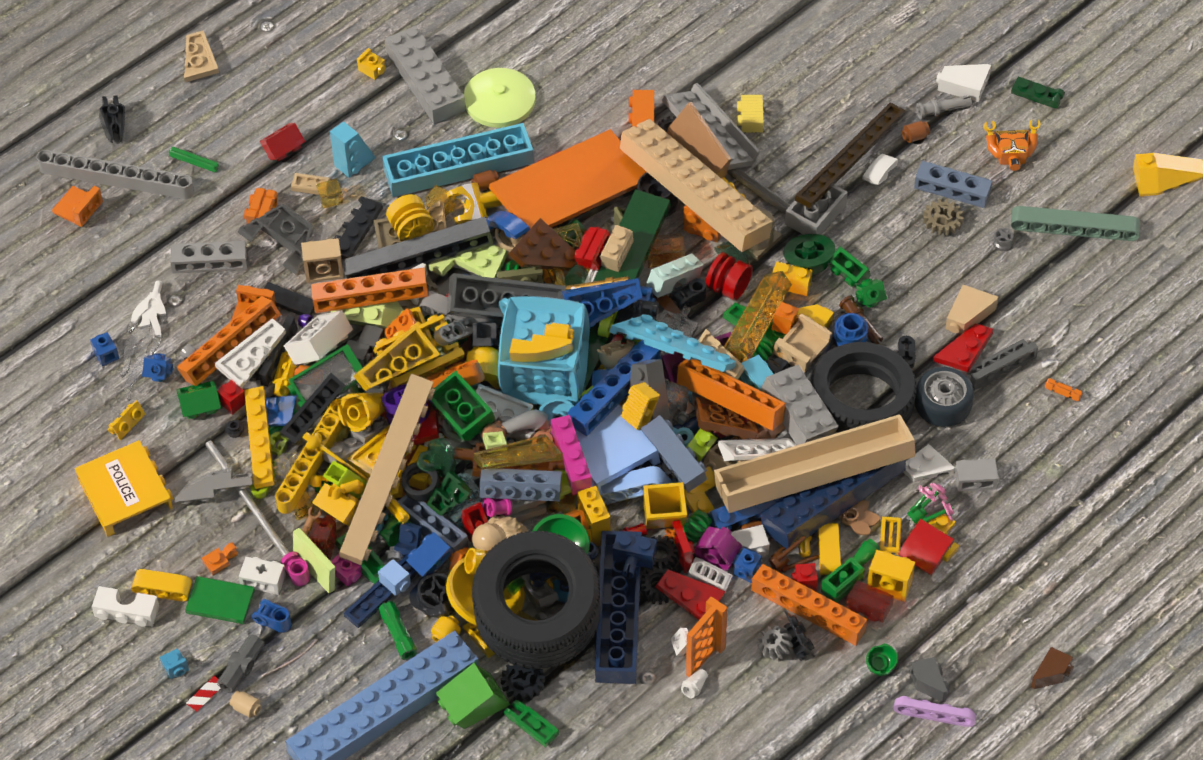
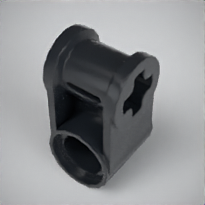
[670,278,707,311]

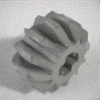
[758,625,793,661]

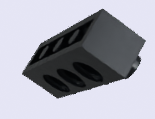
[280,373,346,446]

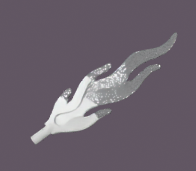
[120,281,167,401]

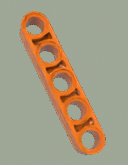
[425,359,485,402]

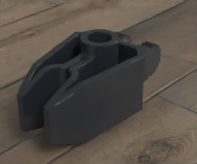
[99,95,125,143]

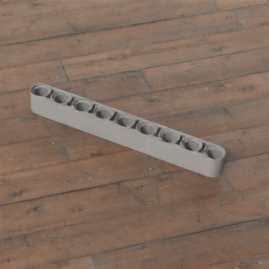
[36,150,194,199]

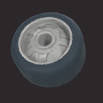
[915,367,974,427]

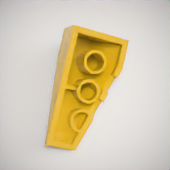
[1133,153,1203,197]

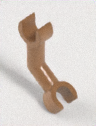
[302,505,322,536]

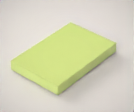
[293,528,335,593]

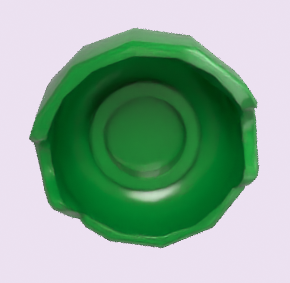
[866,643,898,676]

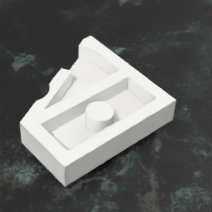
[903,444,955,482]

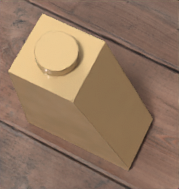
[945,285,998,334]

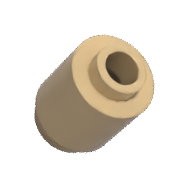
[230,691,262,718]

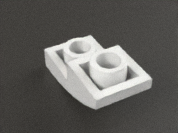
[862,154,898,185]

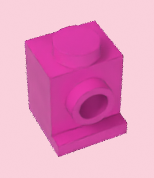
[331,554,362,587]

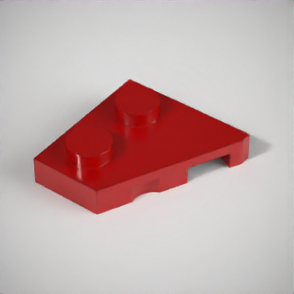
[672,520,694,574]

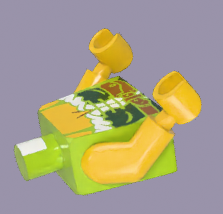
[310,460,367,500]

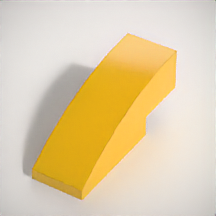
[509,334,573,362]

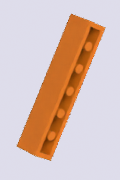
[677,359,786,431]

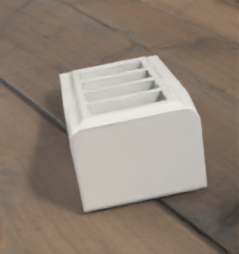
[688,557,733,593]

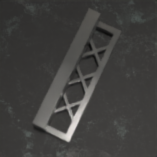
[962,339,1038,391]

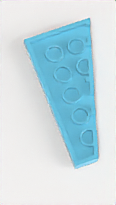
[610,314,736,372]

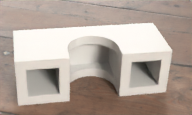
[92,586,159,627]

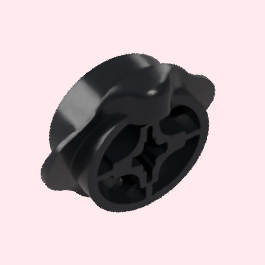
[409,573,455,618]

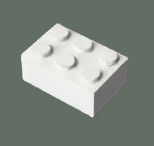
[284,310,353,365]

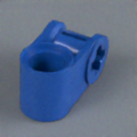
[251,599,292,633]

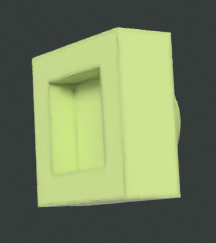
[483,431,507,452]

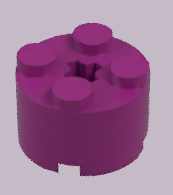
[694,527,742,571]

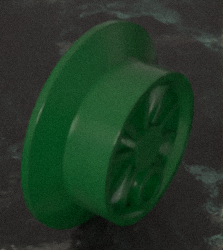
[783,234,836,275]

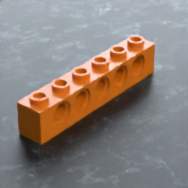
[311,267,428,313]
[176,296,281,386]
[751,564,867,646]

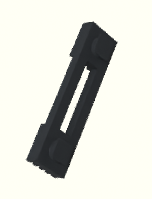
[259,315,298,387]

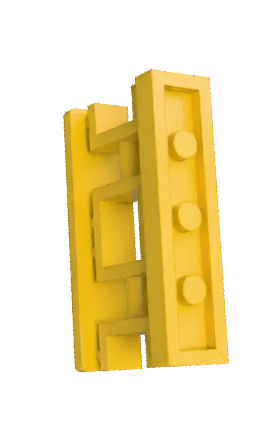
[373,314,465,388]

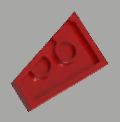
[934,323,993,373]

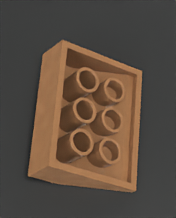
[667,102,731,178]

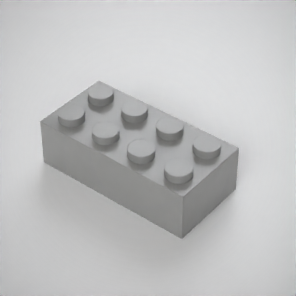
[761,364,839,445]

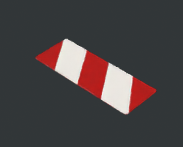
[186,676,221,712]

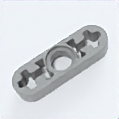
[434,317,478,346]

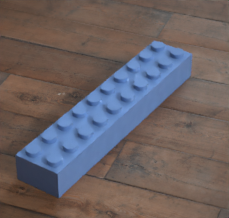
[285,630,479,760]

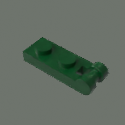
[1011,76,1065,108]

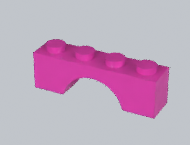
[551,415,592,495]

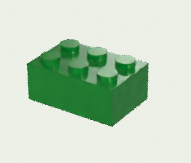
[428,371,496,441]

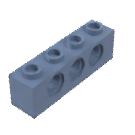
[914,161,992,208]
[480,468,561,501]

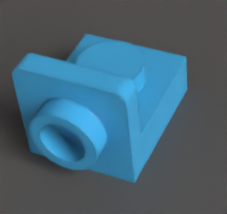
[159,648,189,679]

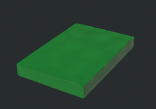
[185,576,255,624]

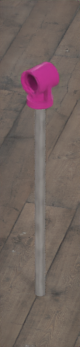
[205,441,310,586]

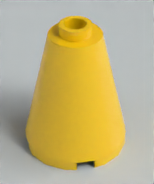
[338,392,385,432]

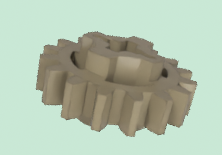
[923,199,964,236]

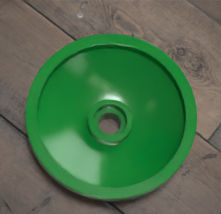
[532,514,590,555]

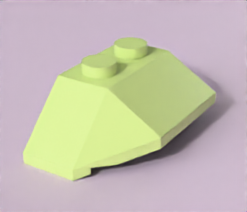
[331,301,404,329]

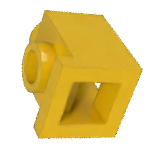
[357,48,386,80]

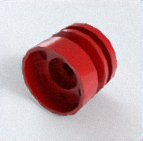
[705,252,753,301]

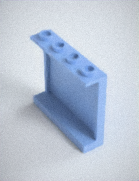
[575,405,660,495]

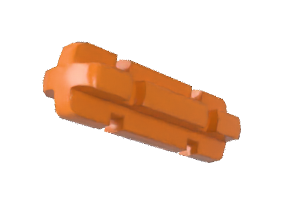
[1045,378,1082,401]

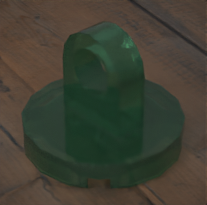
[417,438,456,477]

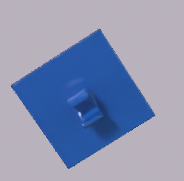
[266,395,297,427]

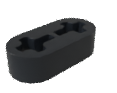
[897,335,916,369]

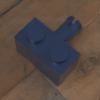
[613,532,657,578]

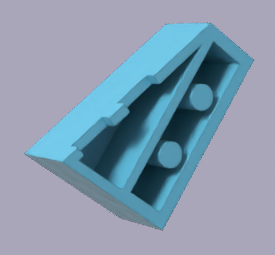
[330,121,376,178]

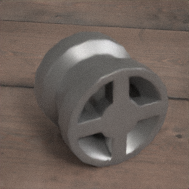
[993,228,1013,251]

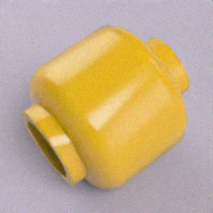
[431,616,461,642]

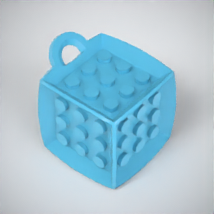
[498,296,590,405]

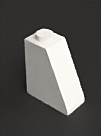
[936,64,991,102]

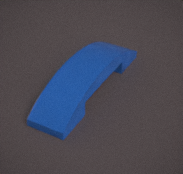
[486,211,530,239]

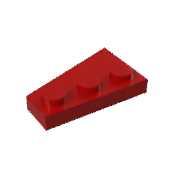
[655,570,726,620]

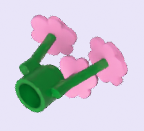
[907,483,954,524]

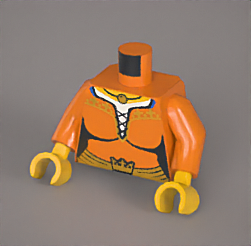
[983,119,1040,171]

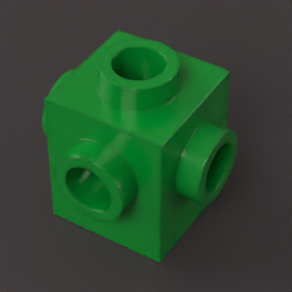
[855,279,887,307]

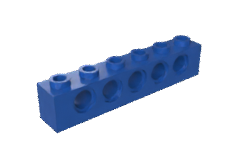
[567,340,661,436]

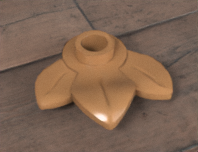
[840,500,880,535]

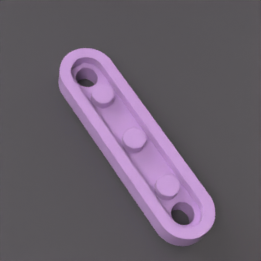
[893,696,976,727]

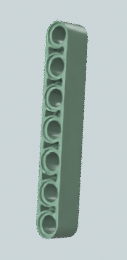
[1011,206,1140,241]

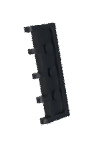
[333,196,383,260]

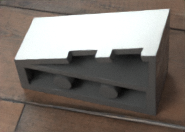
[629,359,670,422]

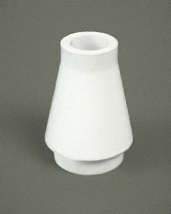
[681,669,708,698]

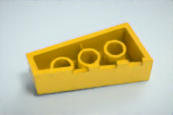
[353,325,441,391]

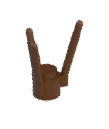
[769,536,819,573]

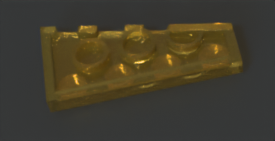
[474,434,563,470]

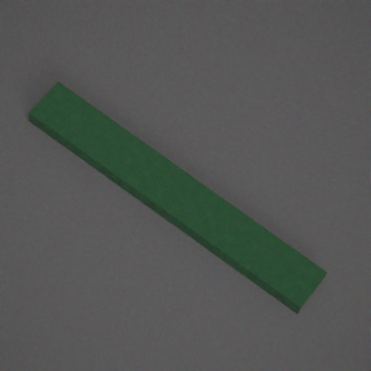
[537,189,671,418]

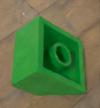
[176,380,221,419]

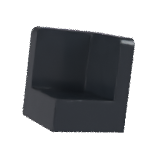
[473,323,498,346]

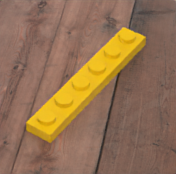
[245,386,275,489]

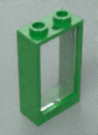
[287,344,363,408]

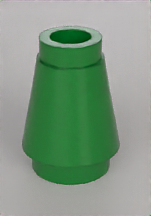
[853,539,880,566]

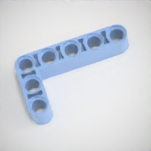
[573,466,673,508]

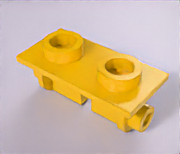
[107,400,146,440]

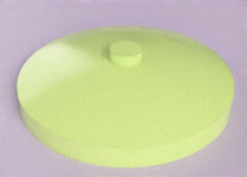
[464,68,536,128]

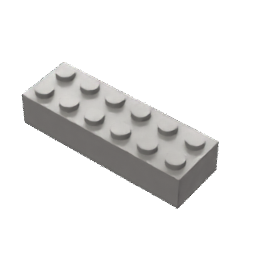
[384,26,466,124]

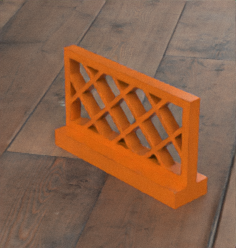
[686,597,728,677]

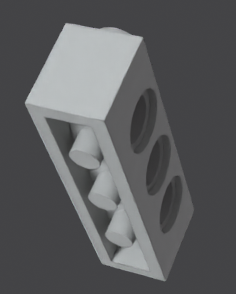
[170,240,247,273]

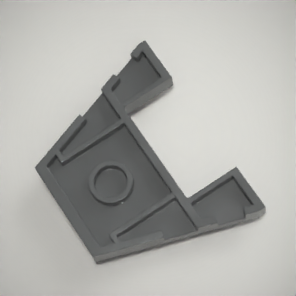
[238,204,313,275]

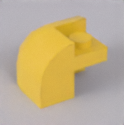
[466,346,500,389]

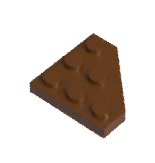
[508,218,576,271]
[694,397,758,440]

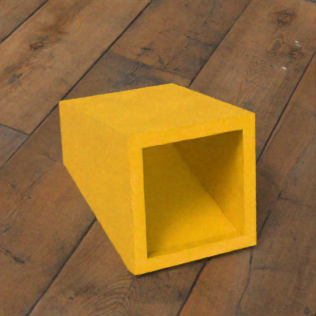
[643,482,687,529]

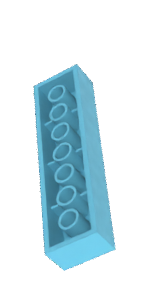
[382,123,534,197]

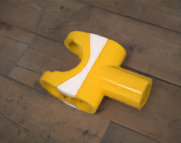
[446,183,503,225]

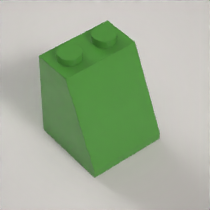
[436,663,510,729]

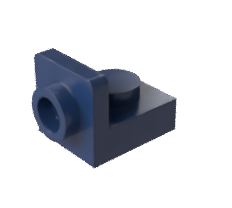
[394,522,422,555]

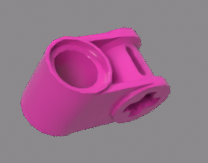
[483,498,512,517]

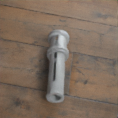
[916,95,972,119]

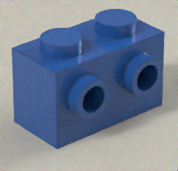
[406,532,455,578]

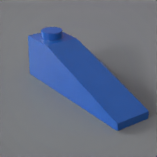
[561,278,642,327]

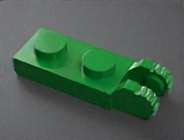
[504,700,559,748]

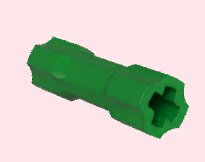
[379,601,417,660]

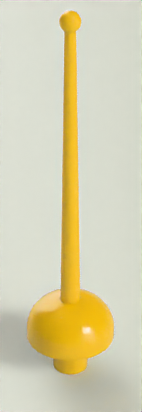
[302,432,369,481]

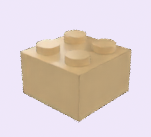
[301,238,344,283]

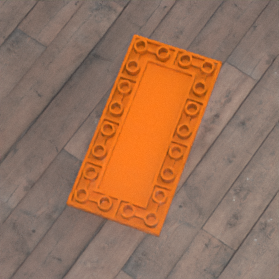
[489,129,647,233]

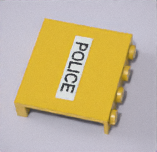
[75,440,174,537]

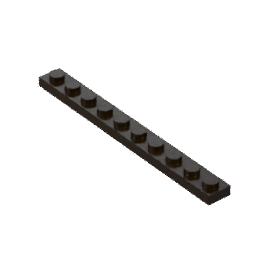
[795,102,905,208]

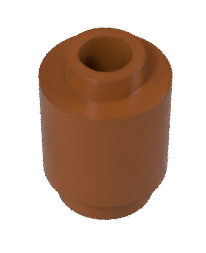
[902,121,930,143]
[471,170,499,192]

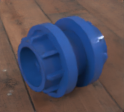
[834,313,868,346]

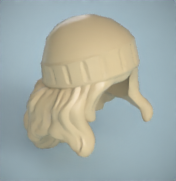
[472,515,529,551]

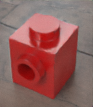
[217,380,246,415]
[791,563,818,592]

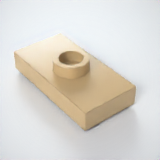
[291,173,331,196]

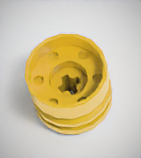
[386,194,435,242]

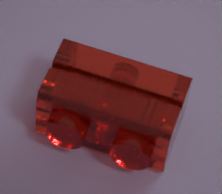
[846,580,894,623]

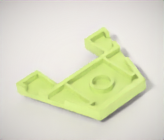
[429,244,507,278]

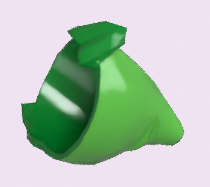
[380,514,412,547]

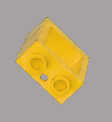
[577,486,611,547]

